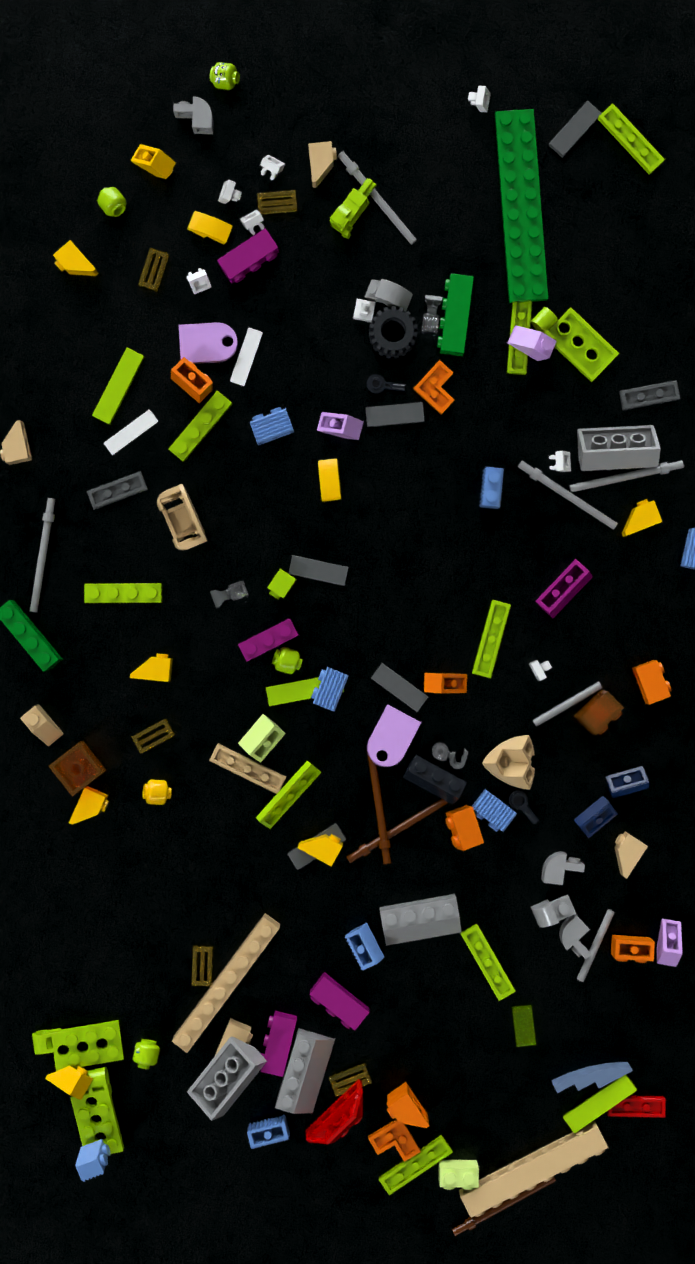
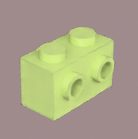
[238,714,286,763]
[438,1160,479,1190]

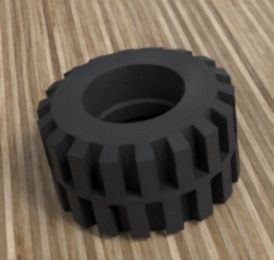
[369,306,418,358]

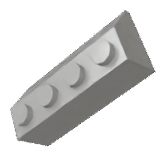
[577,425,661,471]
[379,894,461,946]
[275,1028,335,1114]
[187,1037,267,1121]

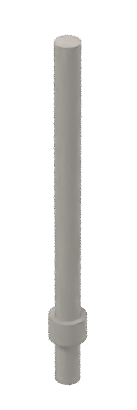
[338,151,417,245]
[569,460,684,492]
[518,461,618,530]
[30,498,55,612]

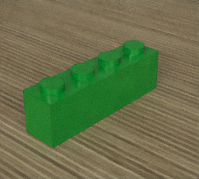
[437,274,474,356]
[0,600,63,672]

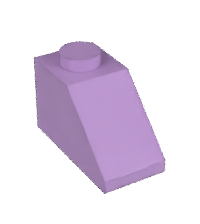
[508,326,556,361]
[317,412,364,440]
[657,919,682,967]

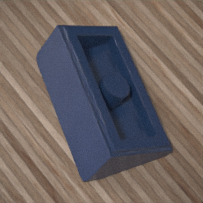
[606,766,649,798]
[574,796,618,838]

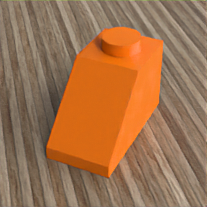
[424,673,467,693]

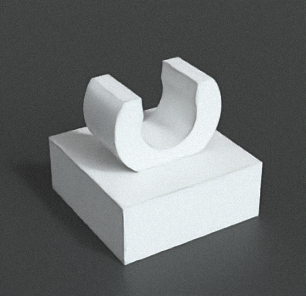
[468,86,490,112]
[260,155,285,180]
[218,180,242,204]
[240,210,264,235]
[187,268,211,294]
[353,299,376,322]
[549,451,571,472]
[529,660,552,681]

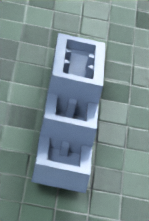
[551,1062,633,1093]

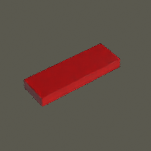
[607,1096,666,1118]

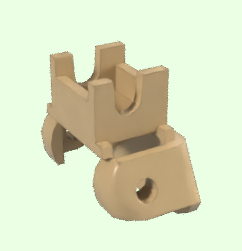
[157,484,207,550]

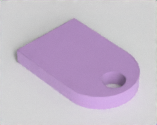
[179,323,238,364]
[367,704,421,767]

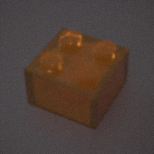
[574,690,624,735]
[49,741,107,796]

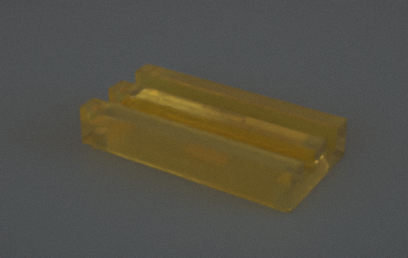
[257,190,297,214]
[138,248,169,291]
[132,719,175,754]
[192,946,213,986]
[329,1063,372,1096]

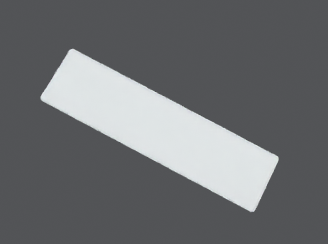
[230,328,263,386]
[104,410,158,455]

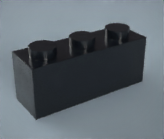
[403,755,467,805]

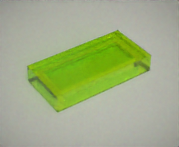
[512,1005,536,1047]

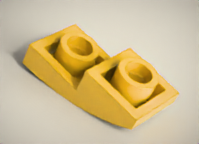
[187,211,232,245]
[318,458,341,502]

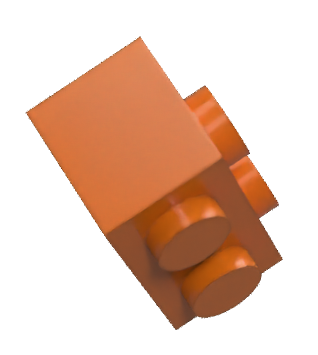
[171,357,213,403]
[632,660,672,705]
[446,805,484,851]
[611,935,655,963]

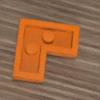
[413,360,455,415]
[368,1119,421,1162]

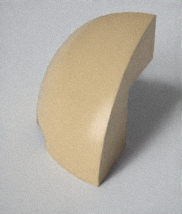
[482,735,535,790]

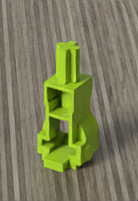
[329,178,376,239]

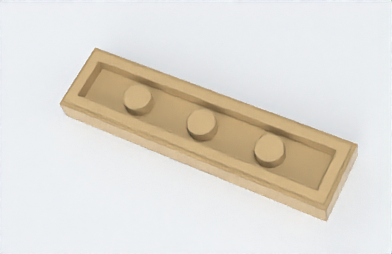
[209,743,286,794]

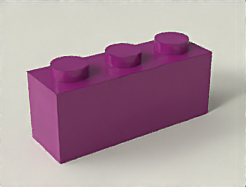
[217,228,279,284]
[536,559,593,618]
[238,618,299,662]
[310,972,369,1030]
[261,1011,297,1077]

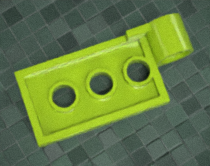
[531,307,619,382]
[32,1020,124,1071]
[70,1067,124,1154]

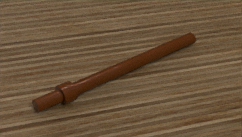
[367,752,391,864]
[347,799,448,863]
[452,1177,556,1236]

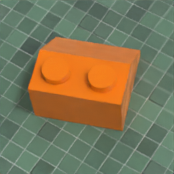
[386,1082,429,1128]

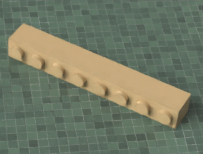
[172,913,280,1053]
[459,1121,608,1218]

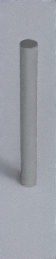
[533,682,602,727]
[577,909,615,982]

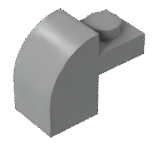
[173,96,214,134]
[365,279,413,312]
[541,852,585,885]
[531,894,576,927]
[559,914,591,959]

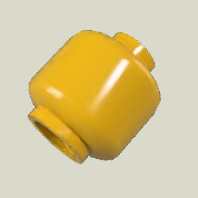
[142,779,172,805]

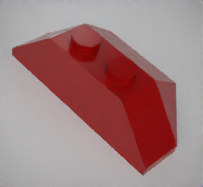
[305,1079,363,1144]

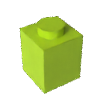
[267,569,296,600]

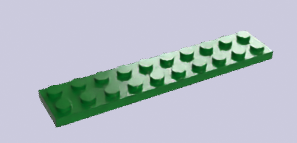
[495,109,548,303]

